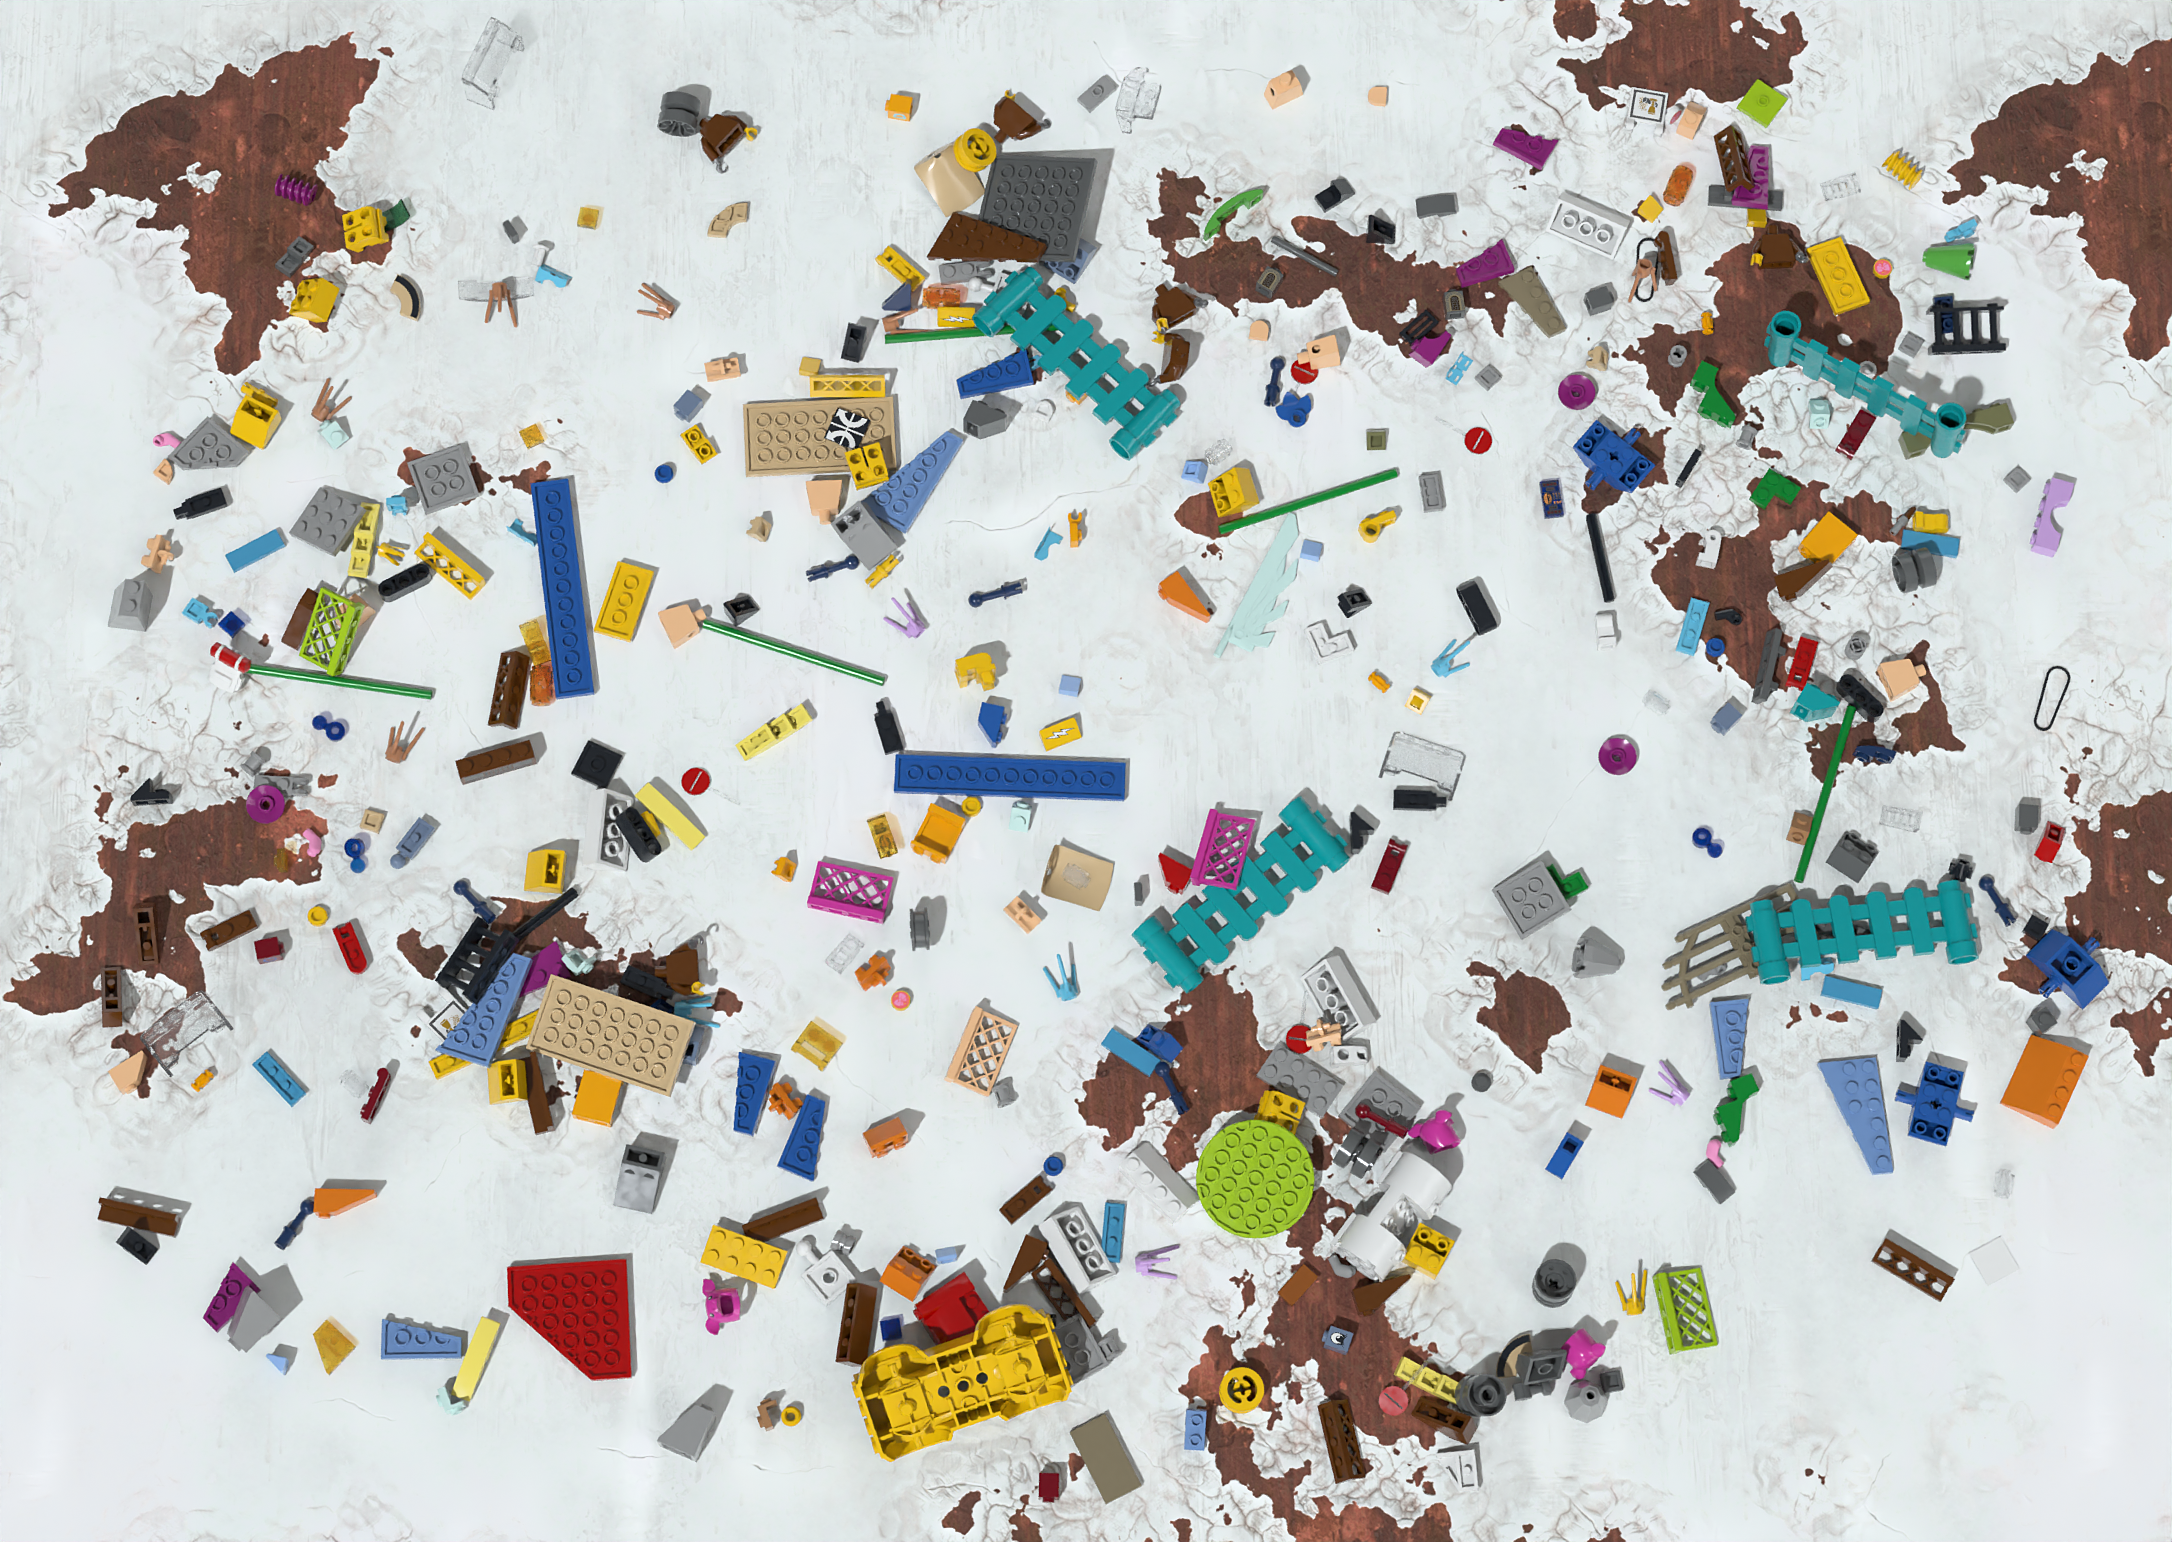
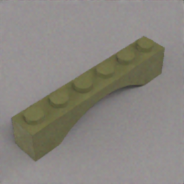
[1898,403,2014,460]

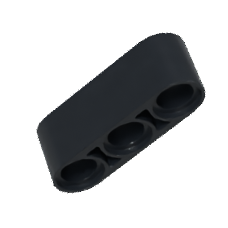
[378,563,432,602]
[1456,580,1497,636]
[1836,674,1884,723]
[615,807,662,863]

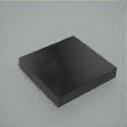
[571,740,623,789]

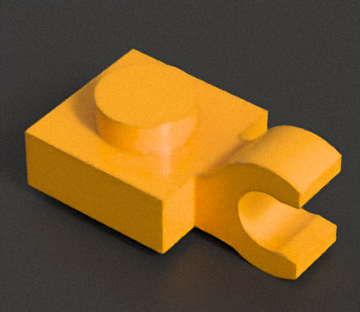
[1068,512,1082,548]

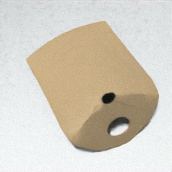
[914,142,985,217]
[1041,845,1113,911]

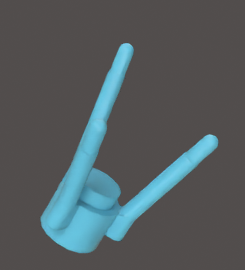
[1431,639,1470,678]
[1043,954,1078,1001]
[674,996,720,1028]

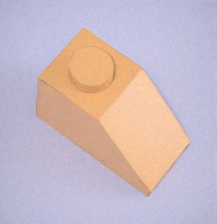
[1676,101,1707,140]
[108,1050,147,1095]

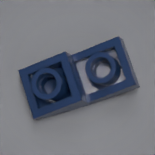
[1932,296,1953,334]
[1852,746,1897,764]

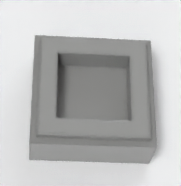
[1898,333,1924,358]
[1475,365,1501,391]
[2003,466,2031,493]

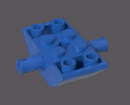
[1573,420,1655,493]
[2026,929,2109,1010]
[1894,1062,1974,1147]

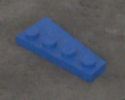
[956,350,1034,399]
[733,1052,777,1137]
[777,1094,825,1182]

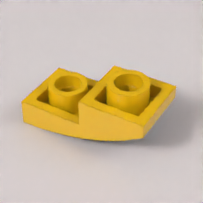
[680,425,718,465]

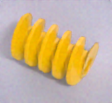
[1882,151,1923,190]

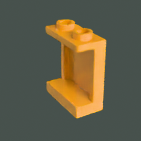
[1798,511,1858,565]
[910,803,966,864]
[572,1069,624,1128]

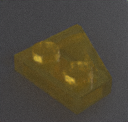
[313,1320,356,1376]

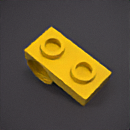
[1358,510,1397,543]

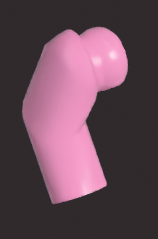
[153,433,182,449]
[303,828,322,857]
[1706,1139,1724,1169]

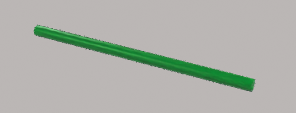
[885,325,1058,344]
[1218,469,1398,535]
[702,619,885,686]
[246,664,433,700]
[1794,706,1856,883]

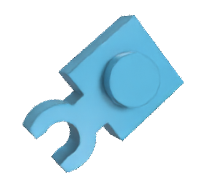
[1944,219,1978,243]
[386,495,408,516]
[182,597,218,628]

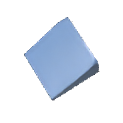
[1181,461,1208,484]
[1300,540,1322,562]
[1059,675,1081,697]
[935,1247,957,1264]
[266,1353,289,1375]

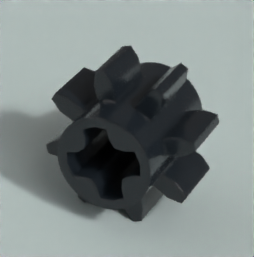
[1948,859,1973,882]

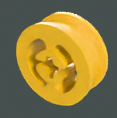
[953,128,996,172]
[1219,1367,1264,1414]

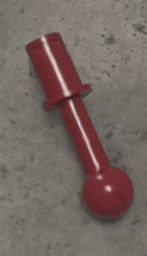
[1355,1103,1408,1139]

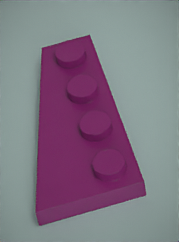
[1731,145,1769,210]

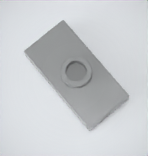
[1077,75,1116,113]
[1418,473,1443,513]

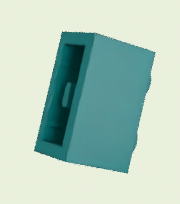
[1790,683,1840,722]

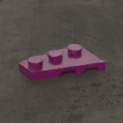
[1493,128,1559,170]
[1456,239,1515,288]
[203,1262,261,1333]

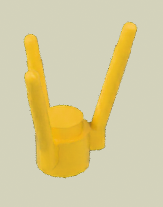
[1615,1270,1647,1315]

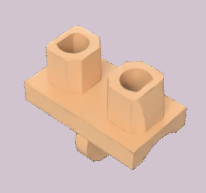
[704,357,741,382]
[141,535,174,574]
[1003,896,1042,934]
[1306,1019,1341,1052]

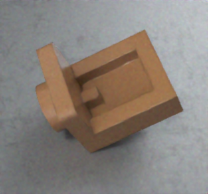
[1786,812,1813,845]
[757,1398,778,1432]

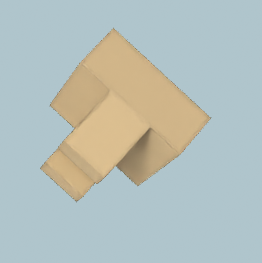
[1586,346,1609,371]
[746,516,772,542]

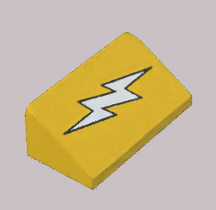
[937,307,975,328]
[1039,717,1082,752]

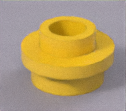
[781,1406,801,1427]

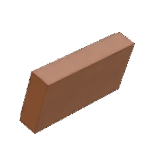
[1277,1264,1318,1307]

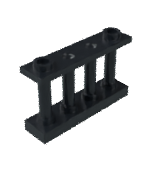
[1926,303,2006,355]
[435,916,519,1005]

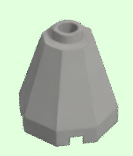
[1571,937,1621,979]
[1564,1379,1608,1423]

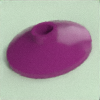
[1558,375,1595,410]
[1598,738,1637,775]
[246,785,285,824]

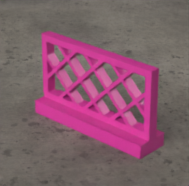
[1190,809,1256,890]
[807,861,894,924]

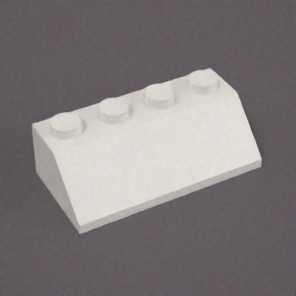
[1545,192,1630,260]
[582,788,634,872]
[1300,955,1376,1043]
[1118,1143,1200,1226]
[1039,1206,1117,1295]

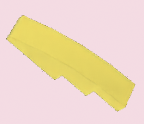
[347,502,380,578]
[735,704,813,761]
[634,782,705,851]
[451,1316,501,1401]
[1394,1357,1458,1406]

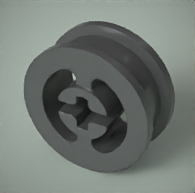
[909,907,930,951]

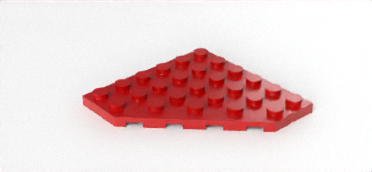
[507,1259,632,1381]

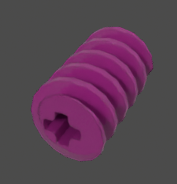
[275,174,317,206]

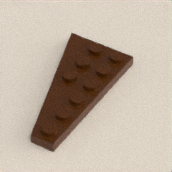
[927,212,1047,263]

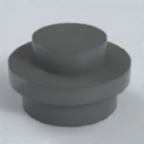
[1471,1073,1491,1092]

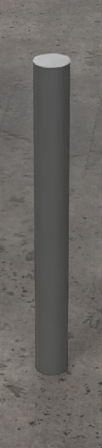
[1271,236,1339,277]

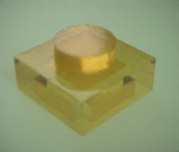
[577,207,599,230]
[519,424,545,449]
[274,848,288,872]

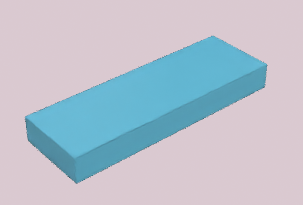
[1675,597,1709,656]

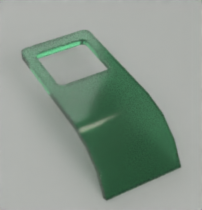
[382,199,410,233]

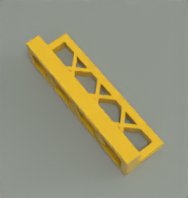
[810,375,886,397]
[414,532,486,600]

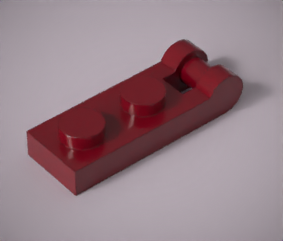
[1835,409,1876,460]
[1371,838,1408,895]
[360,1068,391,1124]

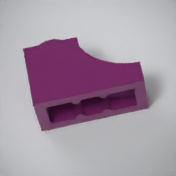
[1409,331,1451,368]

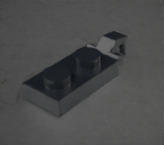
[173,488,228,520]
[874,701,904,755]
[1393,790,1447,811]
[620,965,675,1000]

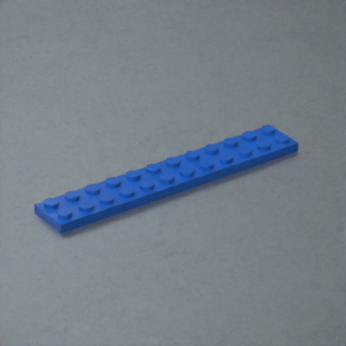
[530,478,595,700]
[894,754,1126,802]

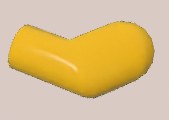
[1054,287,1076,313]

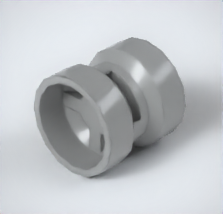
[1844,636,1867,660]
[830,1230,856,1256]

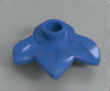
[1275,392,1311,428]

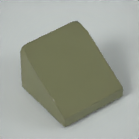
[1366,429,1386,450]

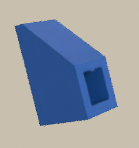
[978,702,1007,748]
[1136,1024,1183,1063]
[1545,1132,1584,1180]

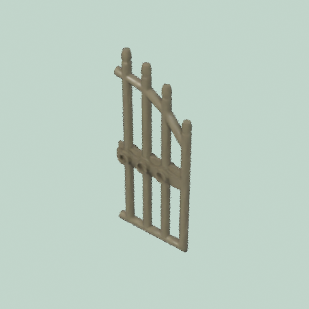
[1661,883,1822,1010]

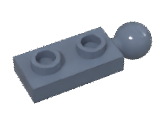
[390,817,435,869]

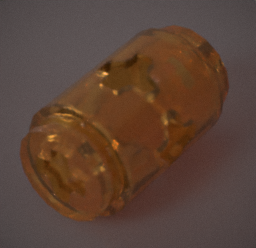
[1663,165,1693,206]
[922,287,960,309]
[530,665,553,706]

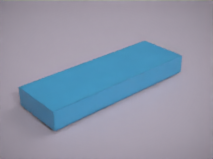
[225,529,285,573]
[1900,529,1960,558]
[1820,976,1882,1010]
[1101,1028,1160,1077]
[252,1051,306,1107]
[1101,1202,1125,1263]

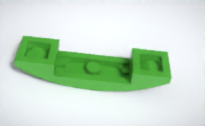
[1203,189,1263,241]

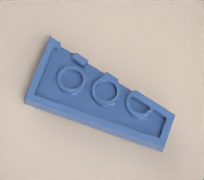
[1709,999,1749,1080]
[381,1319,462,1360]

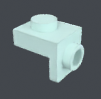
[1808,400,1830,429]
[317,420,349,450]
[1008,801,1032,832]
[561,950,597,976]
[436,1386,466,1416]

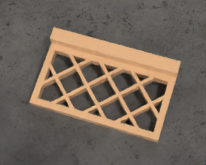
[944,1006,1018,1097]

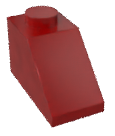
[2034,821,2065,863]
[1158,852,1192,895]

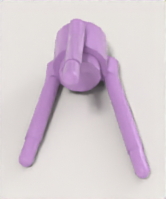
[883,597,926,639]
[1649,1061,1690,1106]
[1135,1245,1179,1279]

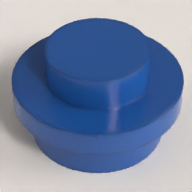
[654,465,673,483]
[1706,638,1725,657]
[1043,1156,1063,1176]

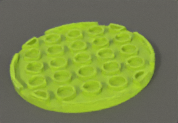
[1196,1120,1314,1238]

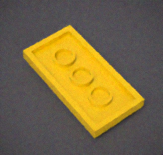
[1806,237,1870,316]
[594,561,654,643]
[700,1224,788,1289]

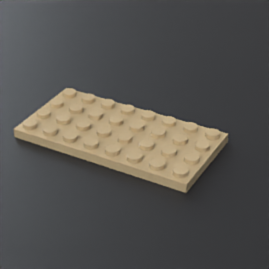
[743,397,897,477]
[526,974,696,1097]

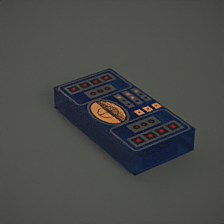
[1539,480,1564,519]

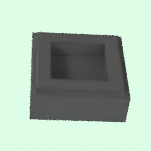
[502,220,520,244]
[1133,882,1143,906]
[1599,1370,1623,1394]

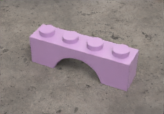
[2029,477,2074,557]

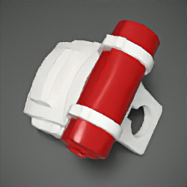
[209,642,252,693]

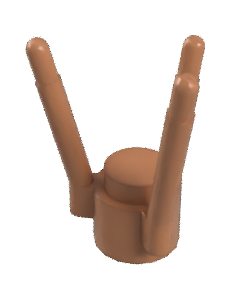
[1628,259,1657,303]
[484,282,517,327]
[637,283,675,320]
[882,307,928,334]
[311,378,352,422]
[385,721,425,764]

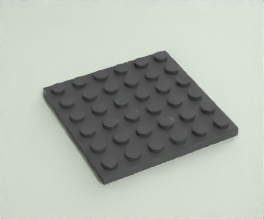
[978,155,1098,263]

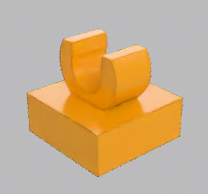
[771,857,797,882]

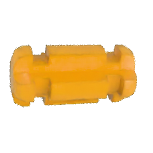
[1701,312,1713,335]
[1368,672,1390,693]
[191,1069,214,1092]

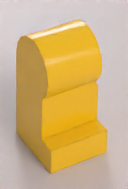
[1912,511,1949,534]

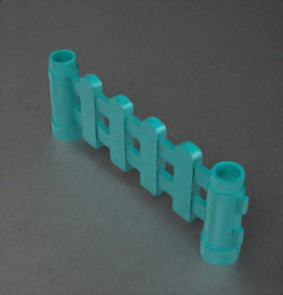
[972,267,1181,461]
[1764,311,1966,458]
[1132,796,1351,994]
[1745,880,1979,985]

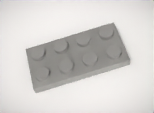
[1256,1043,1343,1119]

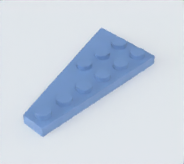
[863,431,963,534]
[435,953,533,1068]
[1817,1057,1893,1175]

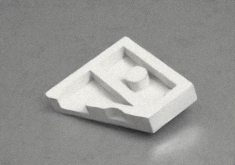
[1436,1450,1479,1493]

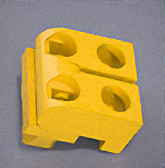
[342,206,389,253]
[844,442,889,491]
[954,652,996,691]
[1254,1090,1305,1135]

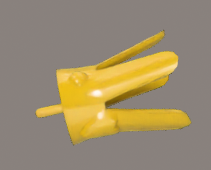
[376,542,405,566]

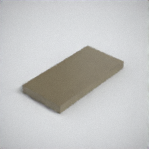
[1070,1414,1142,1504]

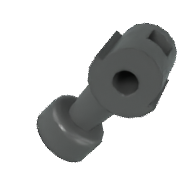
[1512,1381,1551,1401]

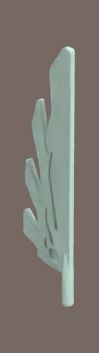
[1213,513,1298,658]

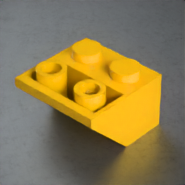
[289,278,340,323]
[230,395,282,450]
[1208,467,1260,517]
[524,849,567,894]
[487,1059,528,1105]
[1401,1223,1455,1280]

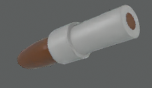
[1889,507,1916,536]

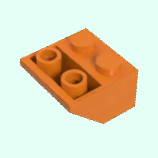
[1585,1065,1637,1119]
[862,1117,908,1158]
[879,1246,937,1302]

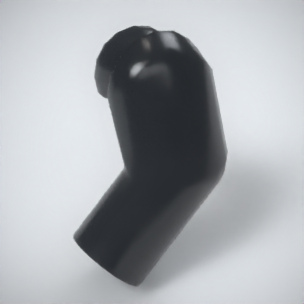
[1714,609,1742,625]

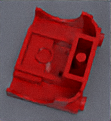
[913,1272,989,1346]

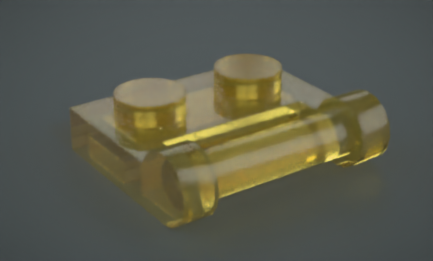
[791,1021,843,1072]

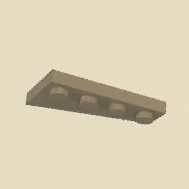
[1498,267,1566,338]

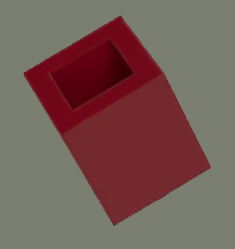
[254,936,285,964]
[1038,1473,1059,1503]

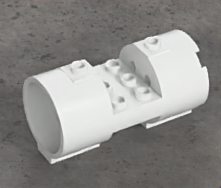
[1329,1151,1452,1282]

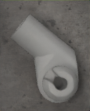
[1697,964,1726,982]
[1328,1255,1356,1278]

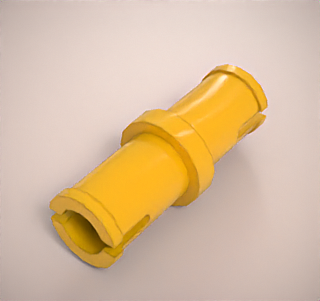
[241,382,278,409]
[864,554,899,589]

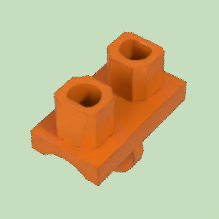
[854,954,892,991]
[768,1082,803,1120]

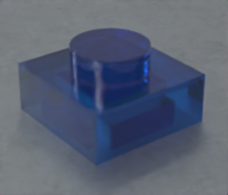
[218,611,246,638]
[880,1318,903,1342]

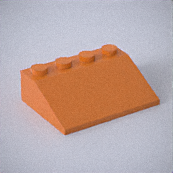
[2000,1035,2089,1129]

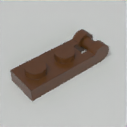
[1653,231,1678,286]
[200,910,258,951]
[999,1175,1053,1225]

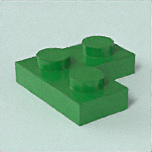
[1749,468,1801,510]
[1546,864,1588,901]

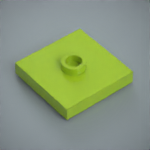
[1736,79,1788,128]

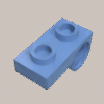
[1184,1408,1207,1451]

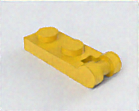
[875,246,925,293]

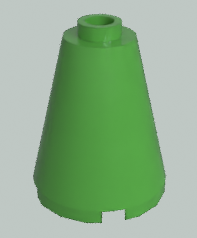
[1922,243,1975,280]

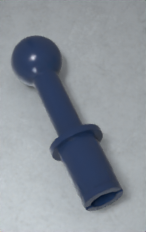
[1264,357,1285,407]
[806,555,859,582]
[968,581,1023,608]
[1978,876,2017,927]
[453,880,496,924]
[1155,1062,1190,1115]
[274,1199,314,1251]

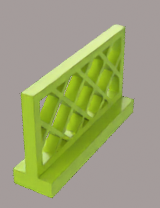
[299,587,365,676]
[1652,1268,1718,1355]

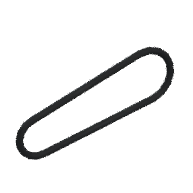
[1635,238,1659,302]
[2034,666,2071,731]

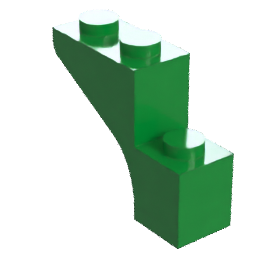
[1690,361,1735,429]
[1713,1073,1759,1147]

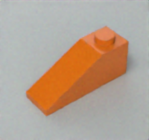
[1158,571,1210,623]
[313,1188,377,1219]

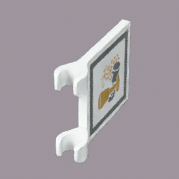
[1625,87,1668,139]
[416,987,467,1042]

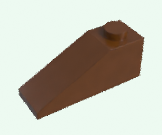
[1774,559,1833,602]
[281,588,327,651]
[133,902,159,965]
[101,967,122,1028]
[1003,1234,1050,1293]
[1351,1274,1411,1317]
[1411,1398,1477,1445]

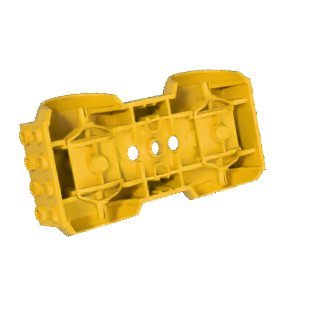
[851,1304,1074,1462]

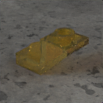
[519,619,551,667]
[867,814,898,859]

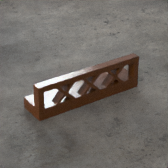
[1714,125,1755,192]
[488,651,530,730]
[518,1051,555,1135]
[97,1197,181,1238]
[742,1197,824,1242]
[1871,1238,1955,1302]
[1031,1258,1096,1329]
[1317,1399,1366,1484]

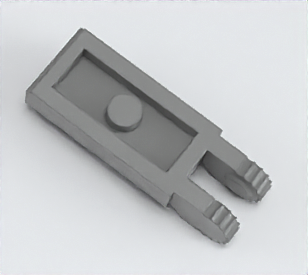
[939,261,992,285]
[253,775,309,798]

